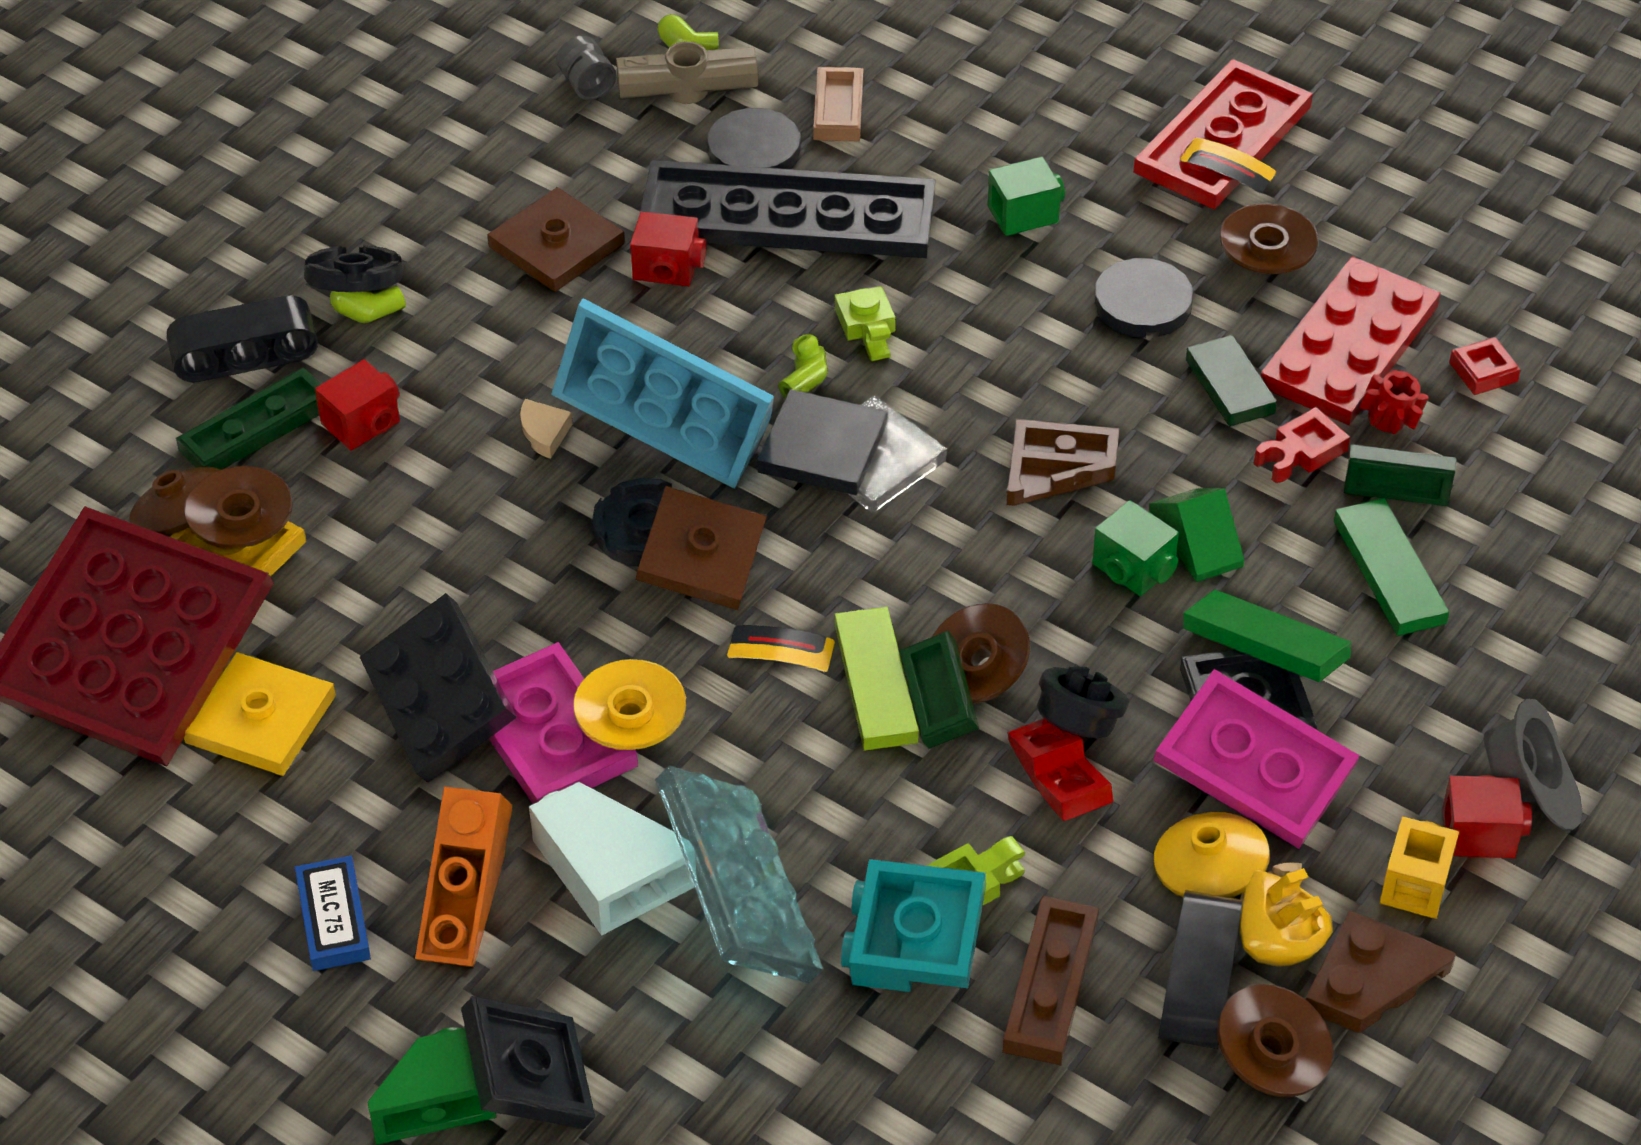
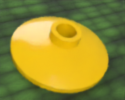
[574,659,686,750]
[1154,812,1270,898]

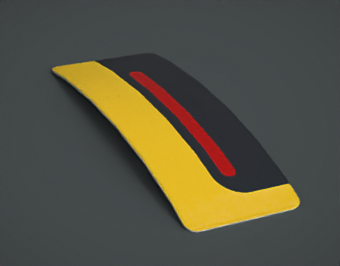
[1180,138,1276,194]
[727,625,835,672]

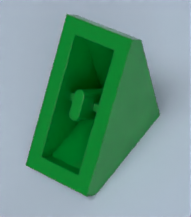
[1149,488,1244,582]

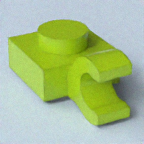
[835,286,895,361]
[926,836,1025,905]

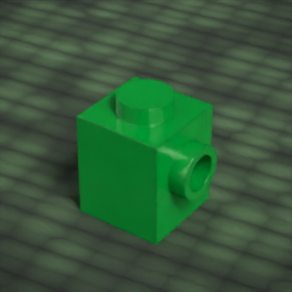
[987,156,1065,236]
[1092,500,1179,597]

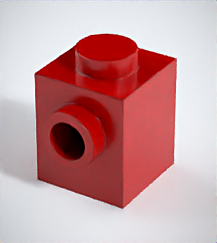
[630,211,706,287]
[315,359,400,451]
[1442,775,1532,859]

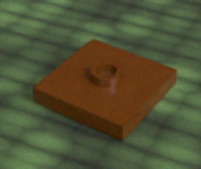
[487,187,625,292]
[635,486,767,610]

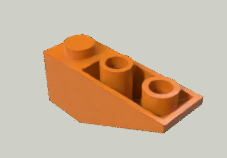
[415,786,513,968]

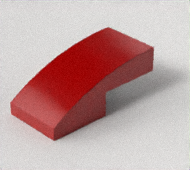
[1007,719,1114,822]

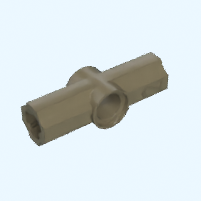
[616,41,758,104]

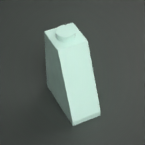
[529,782,701,935]

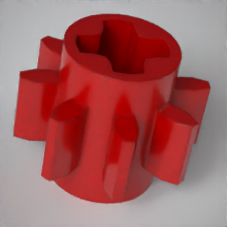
[1360,369,1429,434]

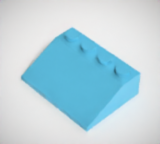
[551,298,774,489]

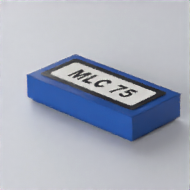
[295,855,371,971]

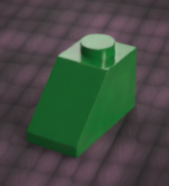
[367,1027,497,1145]

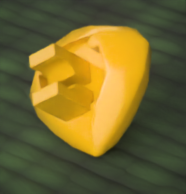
[1239,868,1333,966]

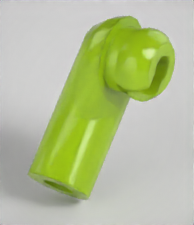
[657,14,719,51]
[330,285,406,324]
[778,334,828,399]

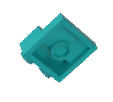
[841,859,986,992]

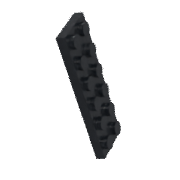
[640,160,936,258]

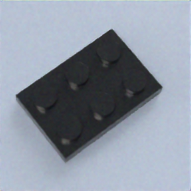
[360,593,517,782]

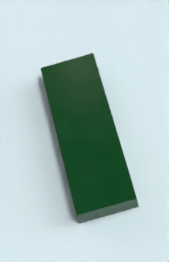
[176,367,321,470]

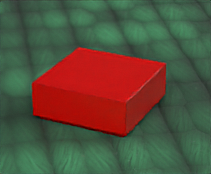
[1449,337,1521,395]

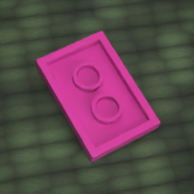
[489,642,638,804]
[1153,669,1360,849]

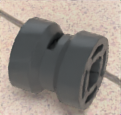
[556,36,617,100]

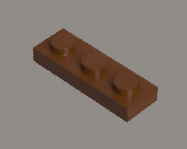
[1002,896,1099,1065]

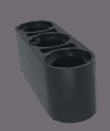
[166,295,318,382]
[1158,890,1243,1049]

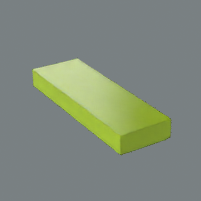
[835,606,919,751]

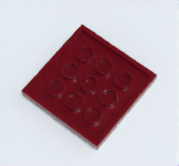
[0,506,274,767]

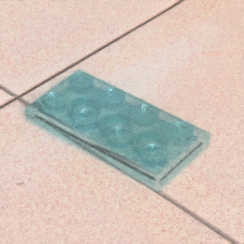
[655,765,824,983]

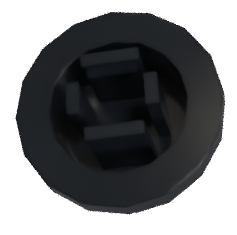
[1037,667,1130,739]

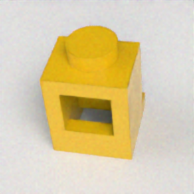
[1379,816,1459,919]

